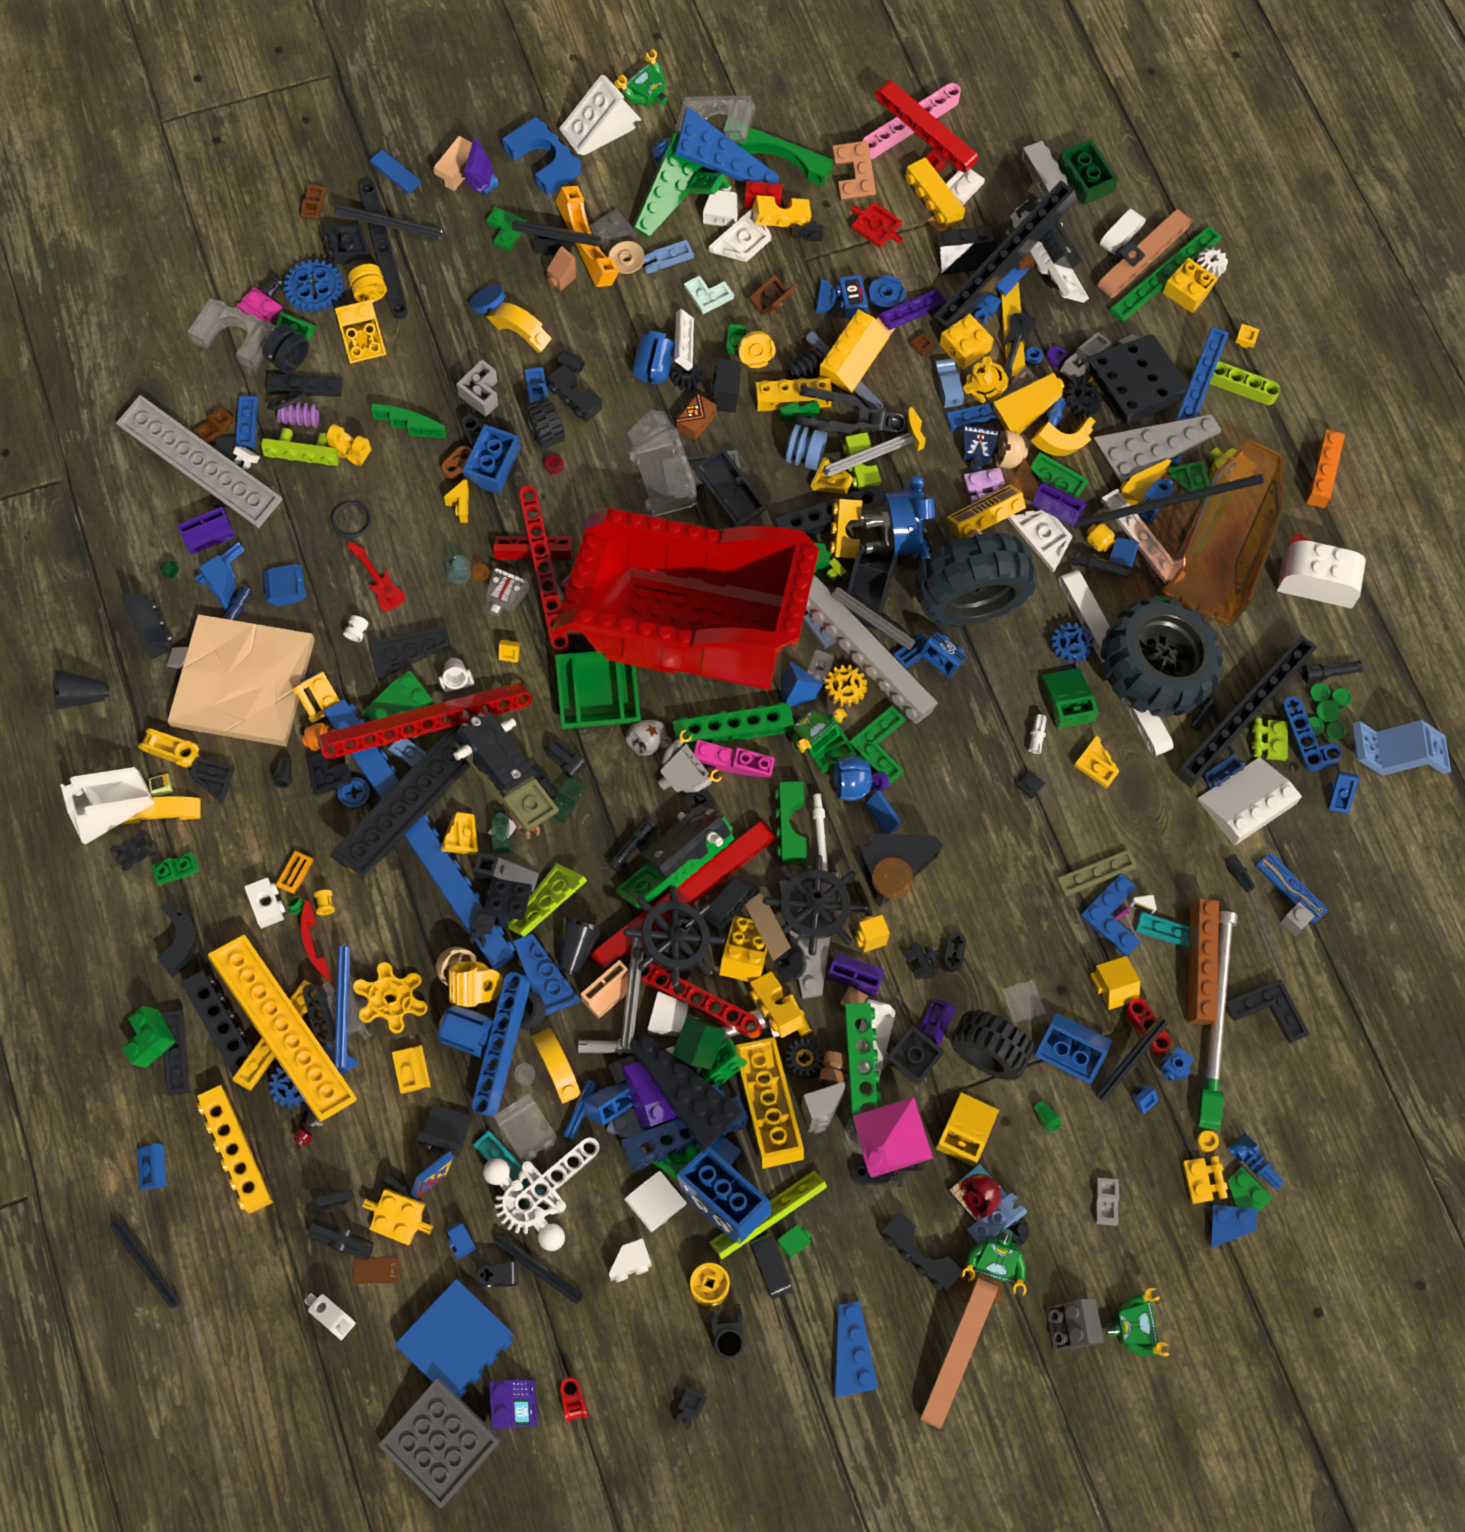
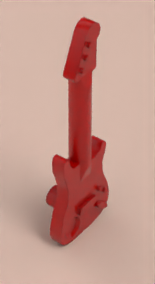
[347,542,406,612]

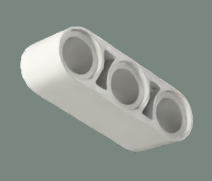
[1100,209,1146,255]

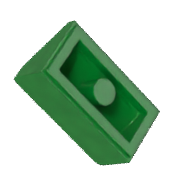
[275,312,317,341]

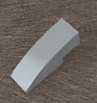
[1060,332,1112,380]

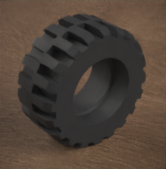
[950,1009,1034,1081]

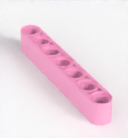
[863,83,961,160]

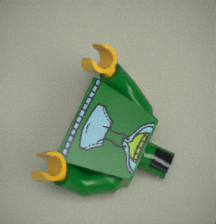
[614,49,668,107]
[792,708,848,758]
[960,1228,1026,1296]
[1105,1288,1169,1357]

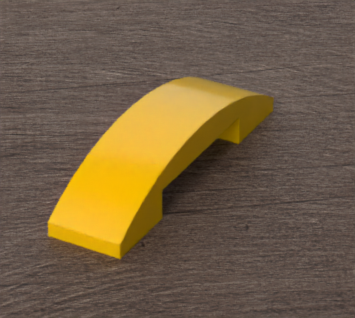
[121,797,201,824]

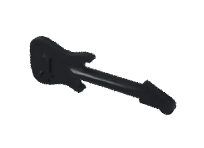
[1002,313,1036,385]

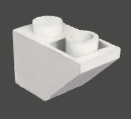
[609,1238,651,1282]

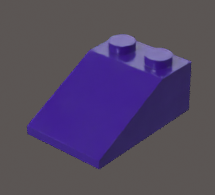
[622,1062,677,1128]

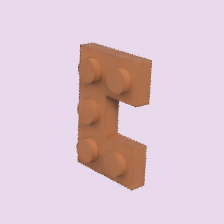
[832,141,876,201]

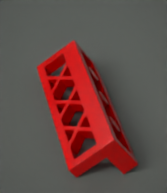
[494,536,572,560]

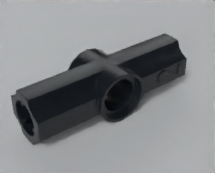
[307,1219,375,1261]

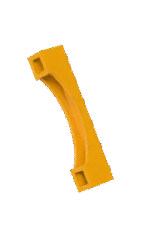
[555,186,619,287]

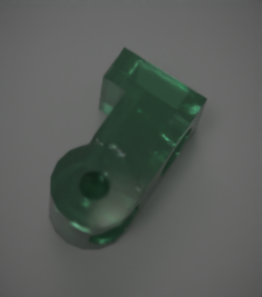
[492,813,514,854]

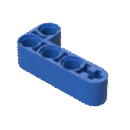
[1283,696,1342,772]

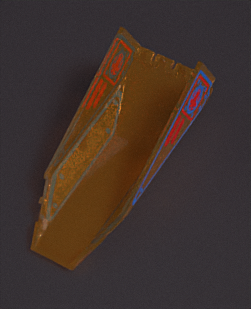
[1162,438,1286,627]

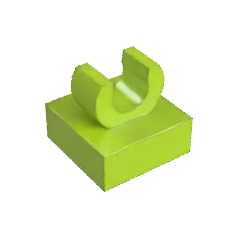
[826,557,850,582]

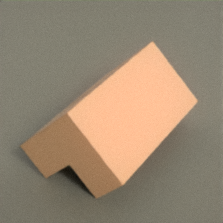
[434,136,472,191]
[581,960,629,1019]

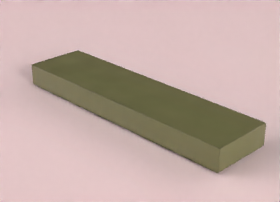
[1056,849,1138,898]

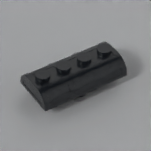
[692,447,767,527]

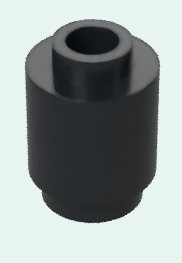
[556,349,585,374]

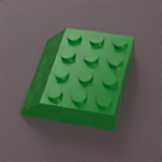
[555,651,641,729]

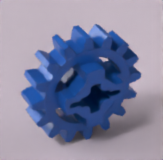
[1051,622,1094,664]
[268,1068,307,1109]

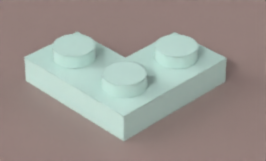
[684,276,734,314]

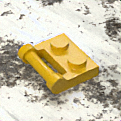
[292,671,340,723]

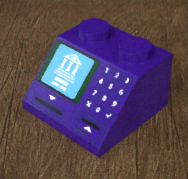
[489,1380,538,1430]

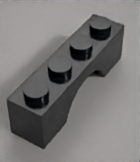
[881,1212,963,1293]

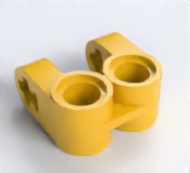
[327,424,371,466]

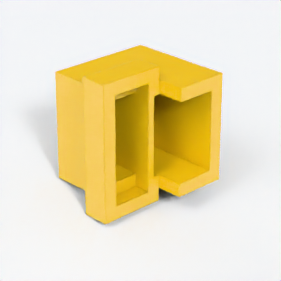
[1090,956,1140,1010]

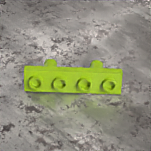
[261,428,340,466]

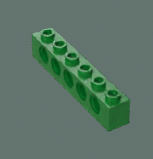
[673,702,794,748]
[844,1003,881,1132]

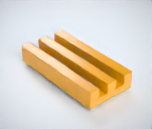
[275,850,314,895]

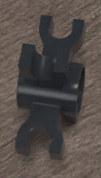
[109,829,159,871]

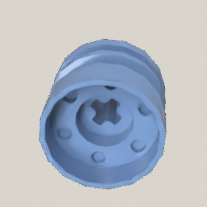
[786,424,827,471]

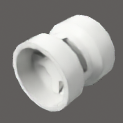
[343,615,369,642]

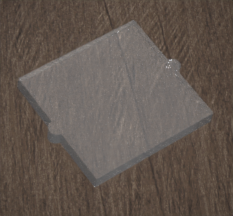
[1001,980,1046,1023]

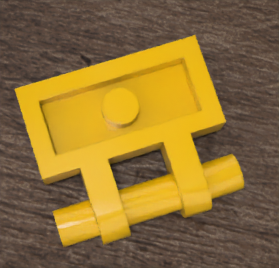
[1182,1156,1228,1204]

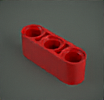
[1126,998,1171,1056]

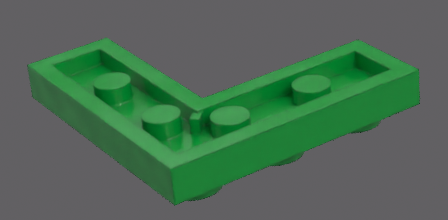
[849,706,906,786]

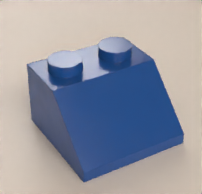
[199,555,236,612]

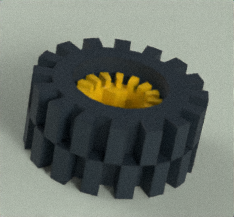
[785,1039,823,1079]

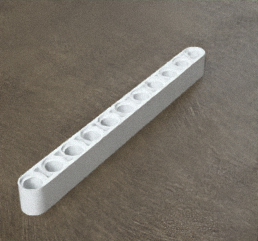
[1059,570,1174,756]

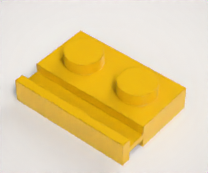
[392,1045,431,1094]

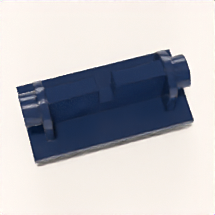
[1204,753,1246,790]

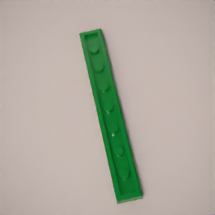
[1109,226,1222,323]

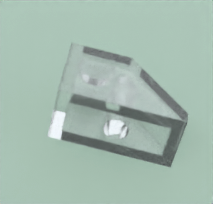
[627,410,673,448]

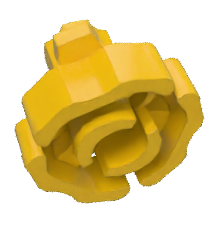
[963,356,1008,403]

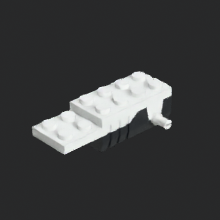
[1010,198,1089,303]

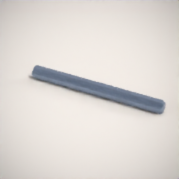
[806,331,883,410]

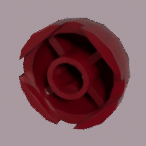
[960,1174,1001,1218]

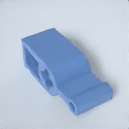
[935,358,964,408]

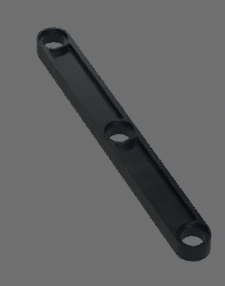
[359,180,408,319]

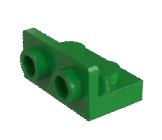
[686,172,730,195]
[701,1037,747,1087]

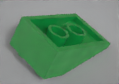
[364,671,434,731]

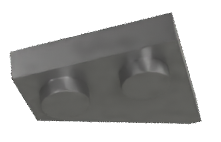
[589,209,637,243]

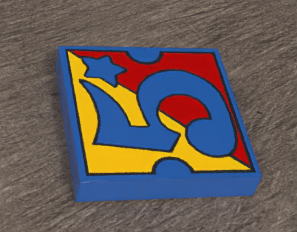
[411,1153,454,1200]

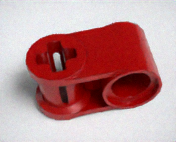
[560,1378,588,1423]

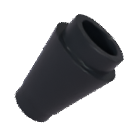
[272,757,292,788]

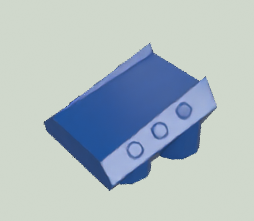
[263,564,306,606]

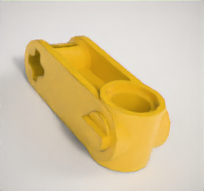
[138,728,199,768]

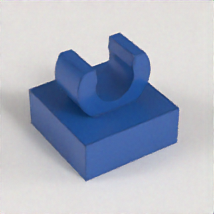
[1131,1085,1158,1114]

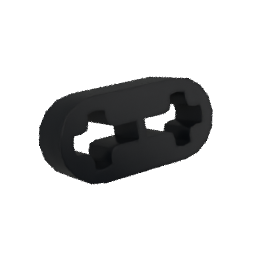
[943,932,966,972]

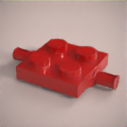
[851,202,904,248]

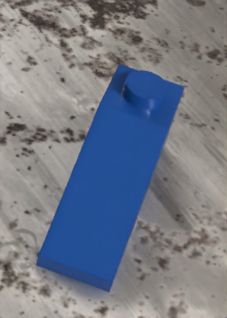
[583,1081,634,1125]

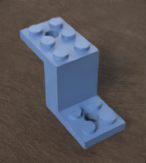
[1352,720,1451,776]

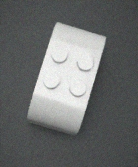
[1277,541,1366,608]

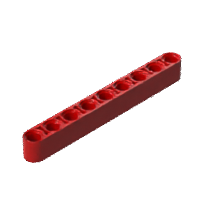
[519,485,569,654]

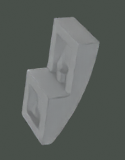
[1096,1178,1119,1226]

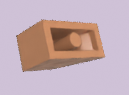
[547,247,576,291]

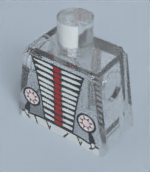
[486,568,529,617]

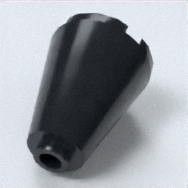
[55,670,110,709]
[559,917,602,976]

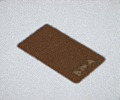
[353,1257,398,1284]

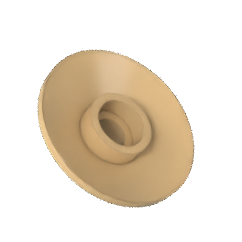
[608,241,645,274]

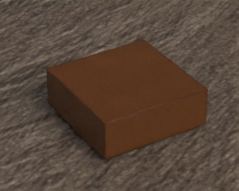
[909,332,936,357]

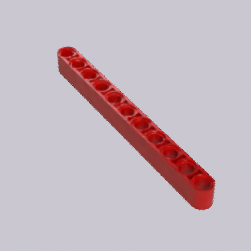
[318,683,532,759]
[591,822,775,971]

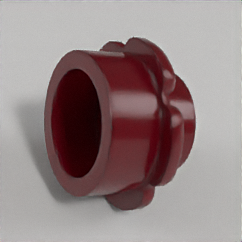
[293,1127,313,1146]

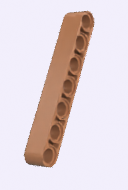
[1097,209,1192,298]
[920,1278,998,1429]

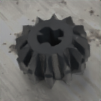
[671,363,702,391]

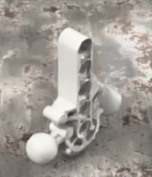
[483,1138,599,1251]

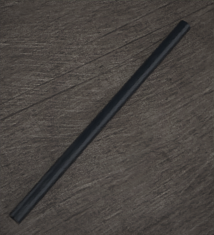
[1074,474,1264,529]

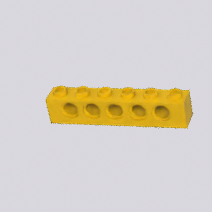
[197,1085,273,1214]

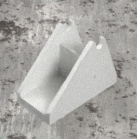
[559,75,641,155]
[60,767,155,844]

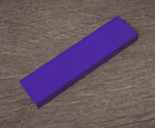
[879,289,947,330]

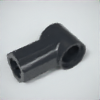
[546,741,587,780]

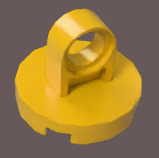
[738,331,775,368]

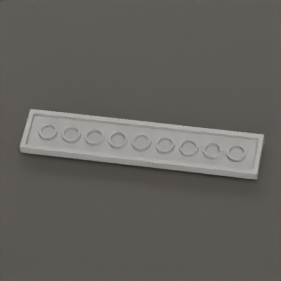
[116,395,283,529]

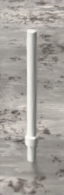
[813,794,831,902]

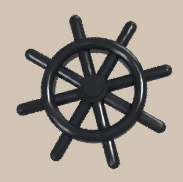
[762,854,868,956]
[623,886,726,988]

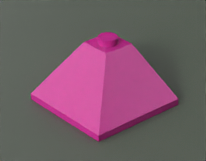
[853,1097,933,1177]

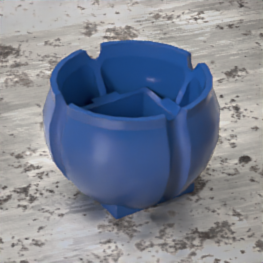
[834,756,873,801]

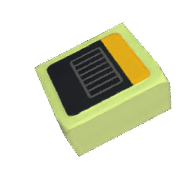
[149,773,173,797]

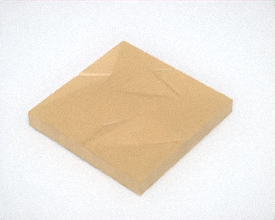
[168,615,315,747]

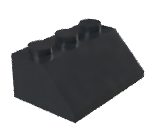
[935,226,994,275]
[120,594,173,659]

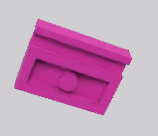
[236,287,283,328]

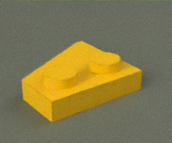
[810,457,853,495]
[1074,736,1119,789]
[440,812,478,855]

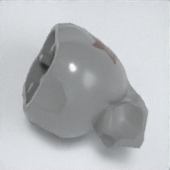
[626,720,673,756]

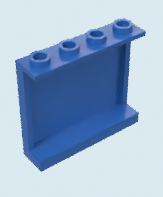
[395,1279,514,1399]

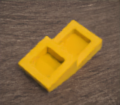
[907,407,926,451]

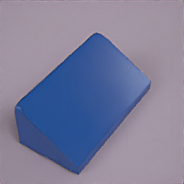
[1109,538,1139,577]
[866,791,901,834]
[137,1143,167,1190]

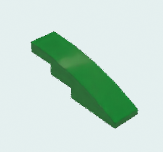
[371,403,447,439]

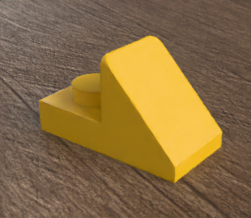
[444,480,469,523]

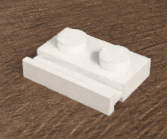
[946,169,985,206]

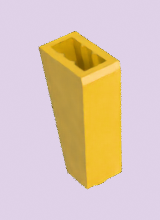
[994,373,1064,434]

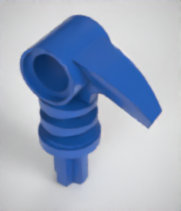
[1228,1133,1284,1190]

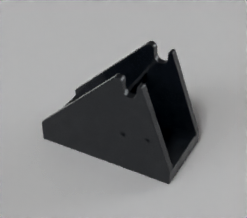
[844,544,898,630]
[855,833,944,907]

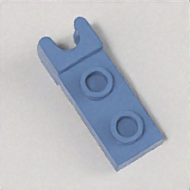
[967,1193,1027,1243]

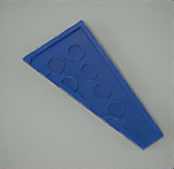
[674,107,779,184]

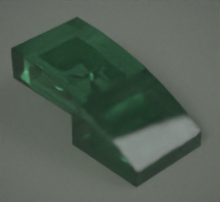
[552,777,586,823]

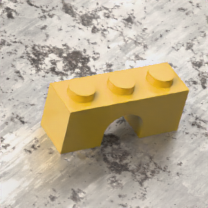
[752,195,811,227]
[829,499,862,559]
[749,971,803,1038]

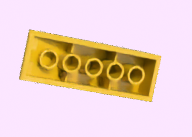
[735,1037,804,1169]

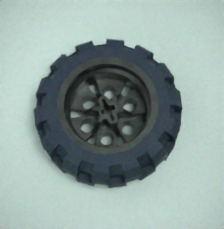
[915,532,1037,626]
[1101,598,1223,717]

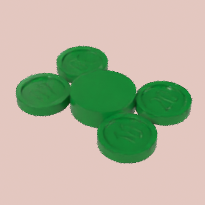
[1308,683,1352,741]

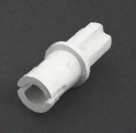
[1028,714,1047,754]

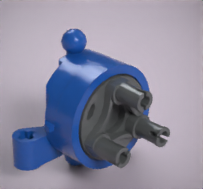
[860,475,935,565]

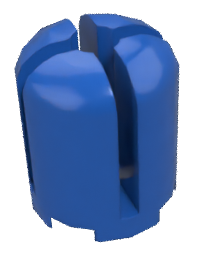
[632,331,675,385]
[437,1005,494,1058]

